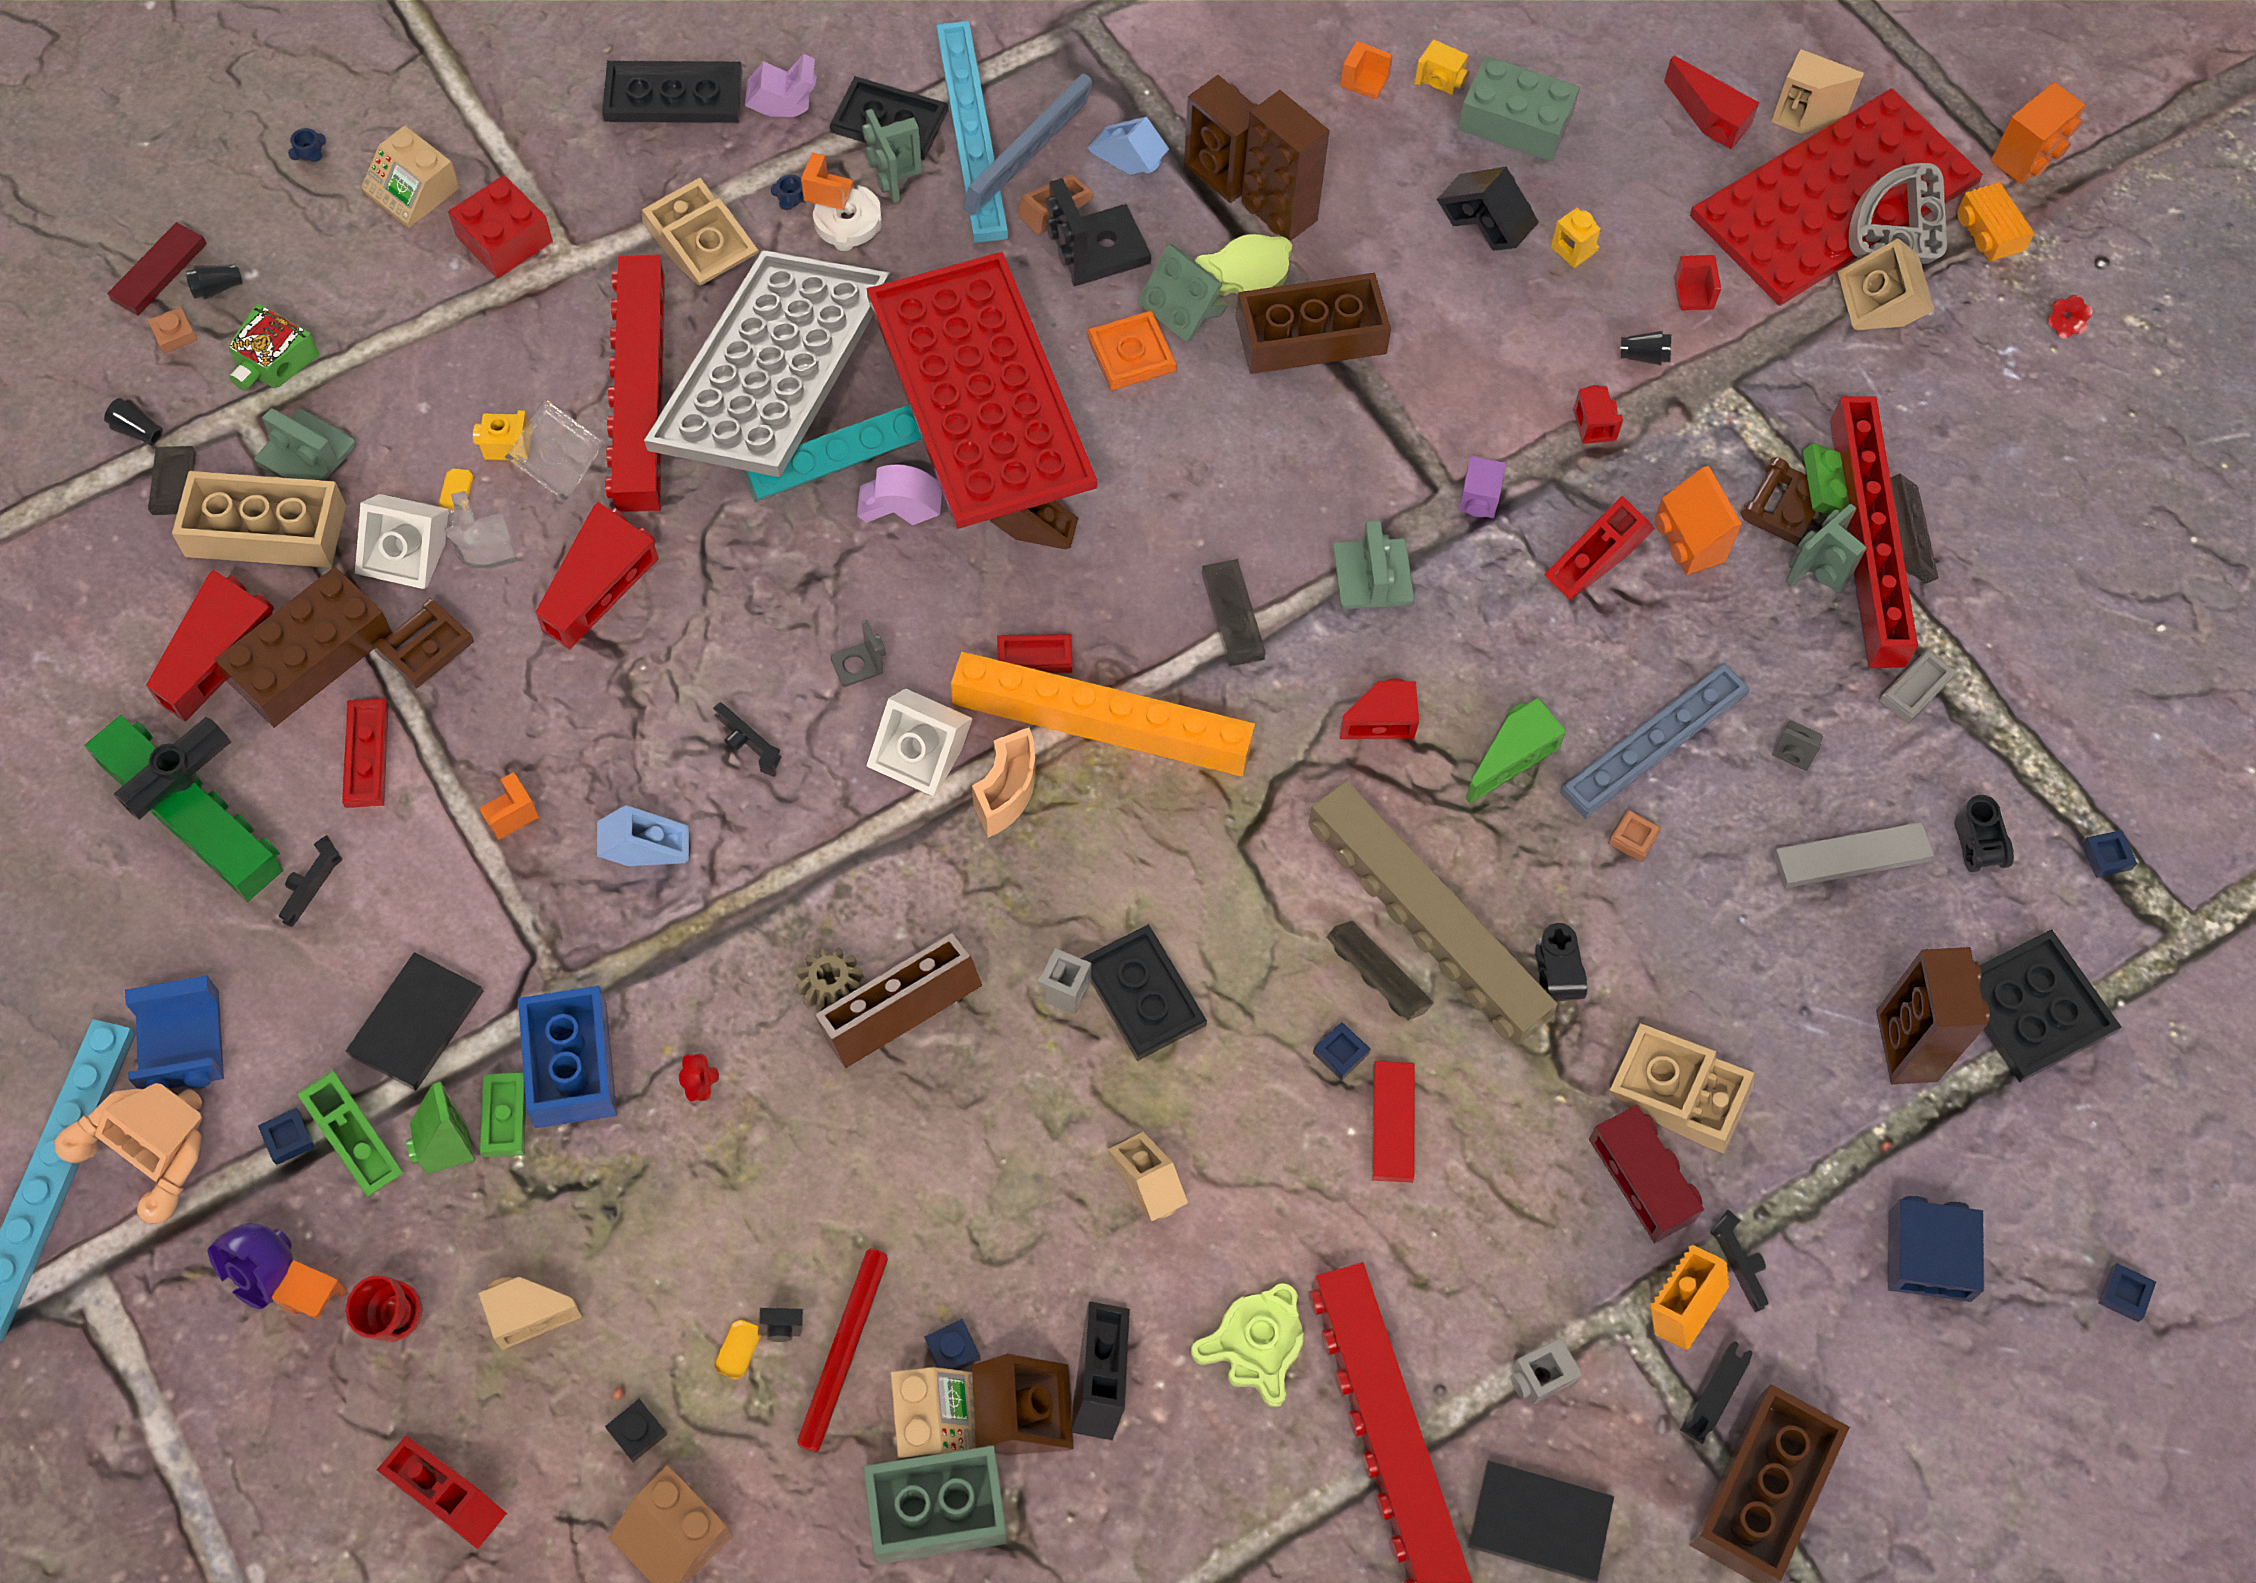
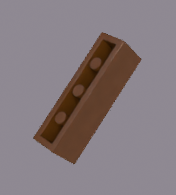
[815,933,982,1069]

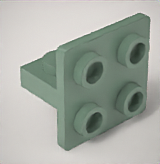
[862,109,922,203]
[1138,245,1227,341]
[254,408,356,481]
[1786,504,1867,594]
[1333,521,1414,609]

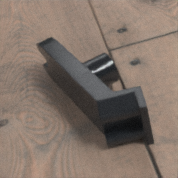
[713,702,781,777]
[279,835,342,927]
[1710,1209,1769,1313]
[1680,1342,1752,1444]

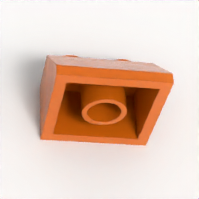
[1655,465,1742,575]

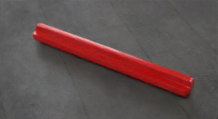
[797,1248,888,1452]

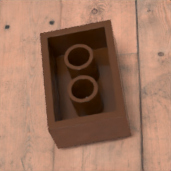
[1184,75,1258,204]

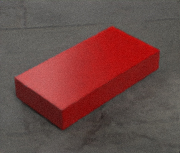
[997,634,1073,673]

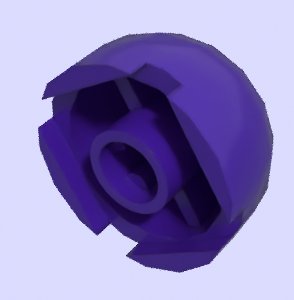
[207,1223,293,1310]

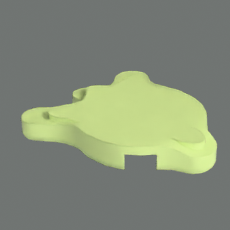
[1195,234,1292,296]
[1191,1283,1304,1407]

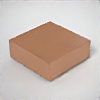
[1608,809,1662,862]

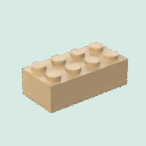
[172,471,346,568]

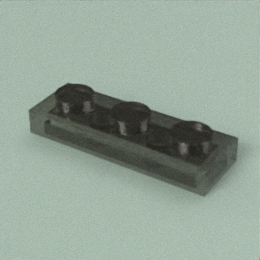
[1890,473,1939,584]
[1202,559,1266,667]
[1326,920,1434,1021]

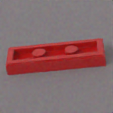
[342,698,389,808]
[1372,1061,1415,1183]

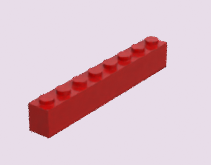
[605,255,665,512]
[1830,396,1918,668]
[1308,1262,1473,1583]

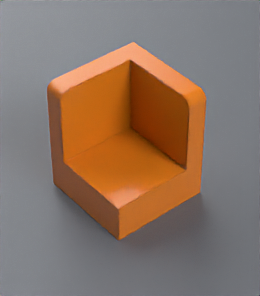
[1340,41,1393,99]
[801,152,853,210]
[480,772,539,840]
[271,1260,347,1319]

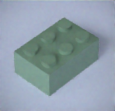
[1458,55,1580,161]
[863,1446,1007,1565]

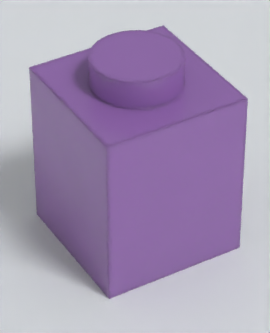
[1459,456,1506,518]

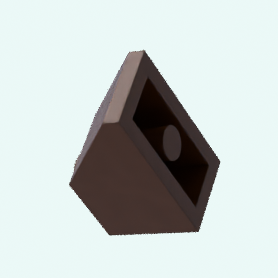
[990,501,1078,550]

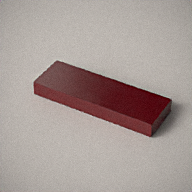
[107,222,206,316]

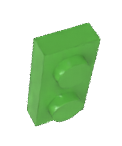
[1803,443,1849,515]
[480,1073,526,1158]

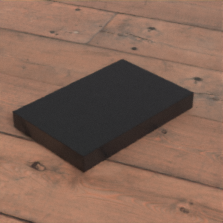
[830,76,948,160]
[1080,924,1207,1061]
[346,952,484,1091]
[1468,1460,1614,1583]

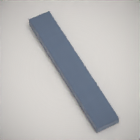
[963,73,1092,216]
[1560,663,1750,819]

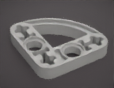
[1849,163,1947,264]

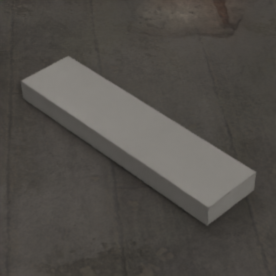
[1773,822,1934,889]

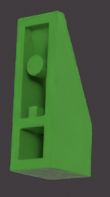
[1466,698,1566,804]
[297,1069,403,1197]
[406,1081,475,1175]

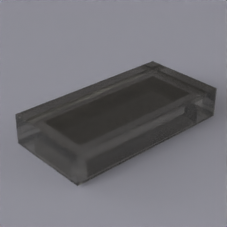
[148,446,196,515]

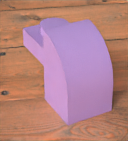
[745,53,817,117]
[857,465,942,525]

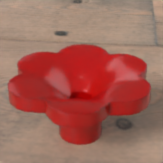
[2047,295,2093,338]
[679,1053,719,1102]

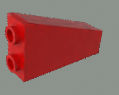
[535,502,658,650]
[146,570,274,722]

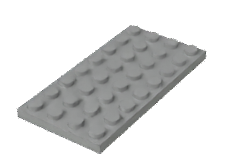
[644,250,891,477]

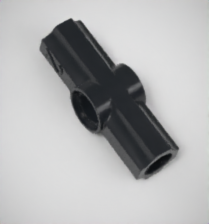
[114,717,231,820]

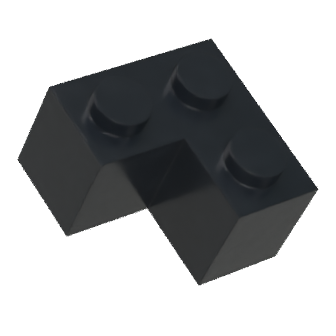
[1437,166,1539,251]

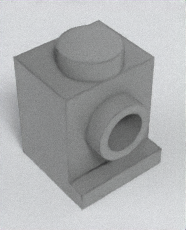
[1038,948,1091,1015]
[1510,1338,1583,1405]

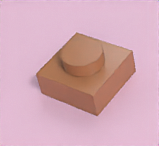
[147,307,197,354]

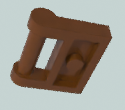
[1741,457,1817,546]
[371,598,474,689]

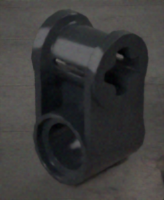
[1954,795,2014,872]
[1535,923,1587,1002]

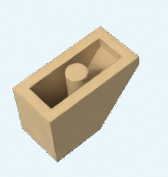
[1108,1131,1188,1221]
[478,1277,582,1350]

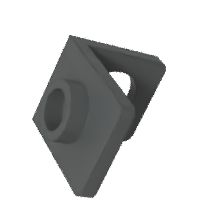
[831,620,886,687]
[1772,720,1823,771]

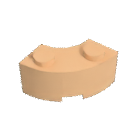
[972,728,1035,838]

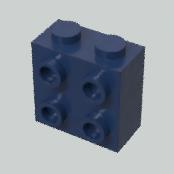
[1888,1196,1984,1302]

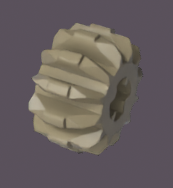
[796,947,864,1013]

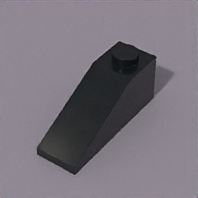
[1071,1301,1130,1441]

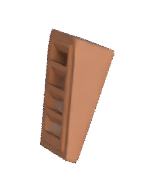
[1018,174,1094,234]

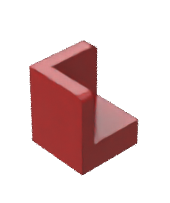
[1674,255,1721,311]

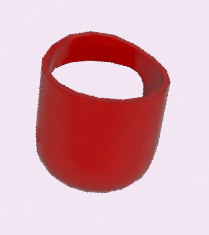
[345,1276,423,1342]

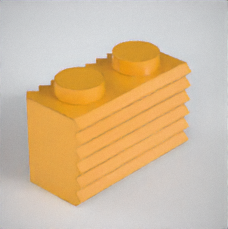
[1957,181,2035,262]
[1650,1245,1730,1350]

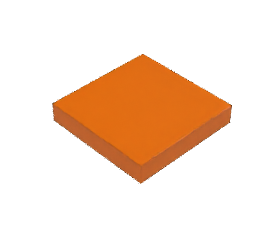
[1086,310,1177,391]

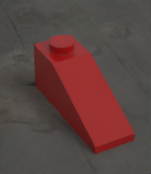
[1664,55,1760,150]
[1544,496,1655,601]
[377,1435,507,1549]

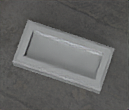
[1879,649,1957,724]

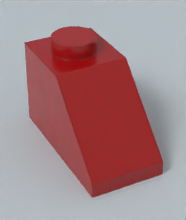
[1339,678,1419,739]

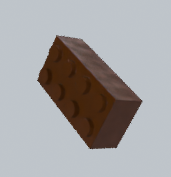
[1241,90,1330,241]
[1236,273,1391,374]
[214,566,392,728]
[1876,947,1990,1085]
[1689,1384,1850,1583]

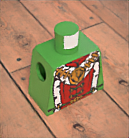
[229,304,319,391]

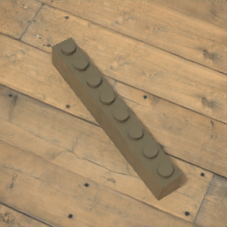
[1309,781,1558,1046]

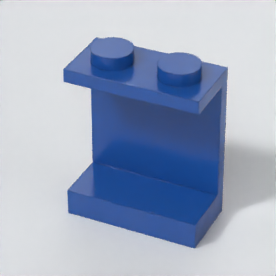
[125,976,224,1089]

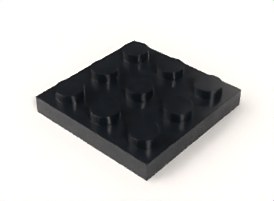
[1979,929,2122,1083]

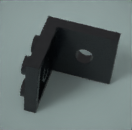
[1045,178,1151,287]

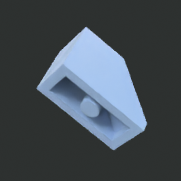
[1087,116,1169,175]
[597,805,689,866]

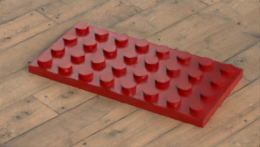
[1690,88,1983,306]
[867,251,1097,529]

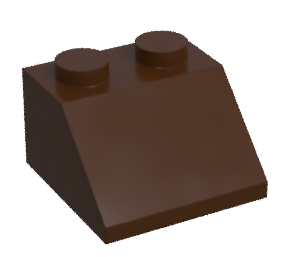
[972,1353,1074,1455]

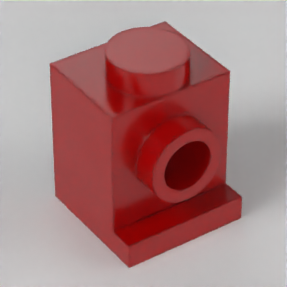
[1573,385,1623,444]

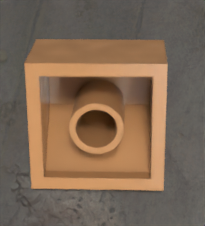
[608,1465,733,1583]

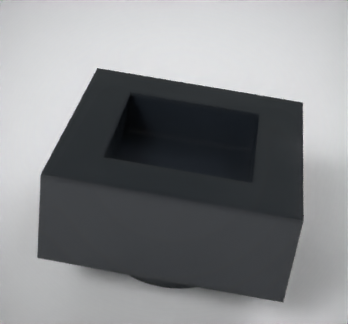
[758,1308,803,1342]
[605,1399,667,1462]

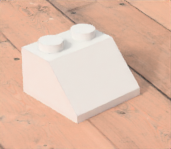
[355,494,449,589]
[866,688,973,797]

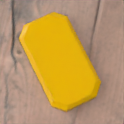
[438,468,474,513]
[714,1320,762,1380]

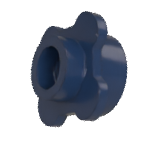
[288,128,326,162]
[771,174,807,210]

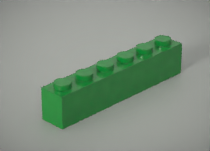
[84,715,284,903]

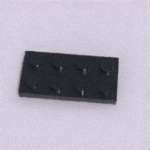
[602,61,742,123]

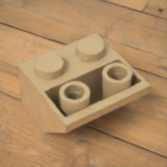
[1771,49,1864,134]

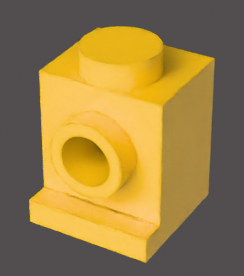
[1414,39,1470,95]
[1551,207,1601,268]
[473,410,532,461]

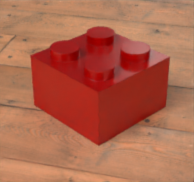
[448,175,553,279]

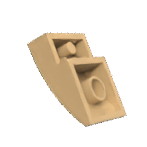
[642,178,758,286]
[1610,1023,1755,1154]

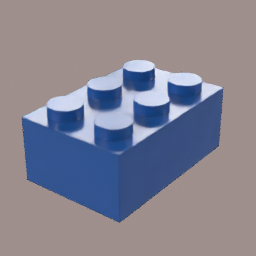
[518,986,617,1128]

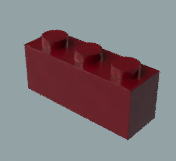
[1589,1105,1704,1244]

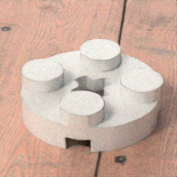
[813,185,882,251]

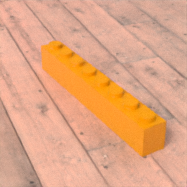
[951,651,1255,777]

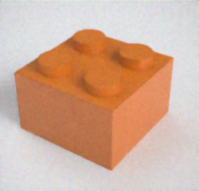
[1991,82,2086,185]

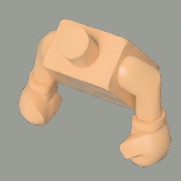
[54,1083,202,1224]

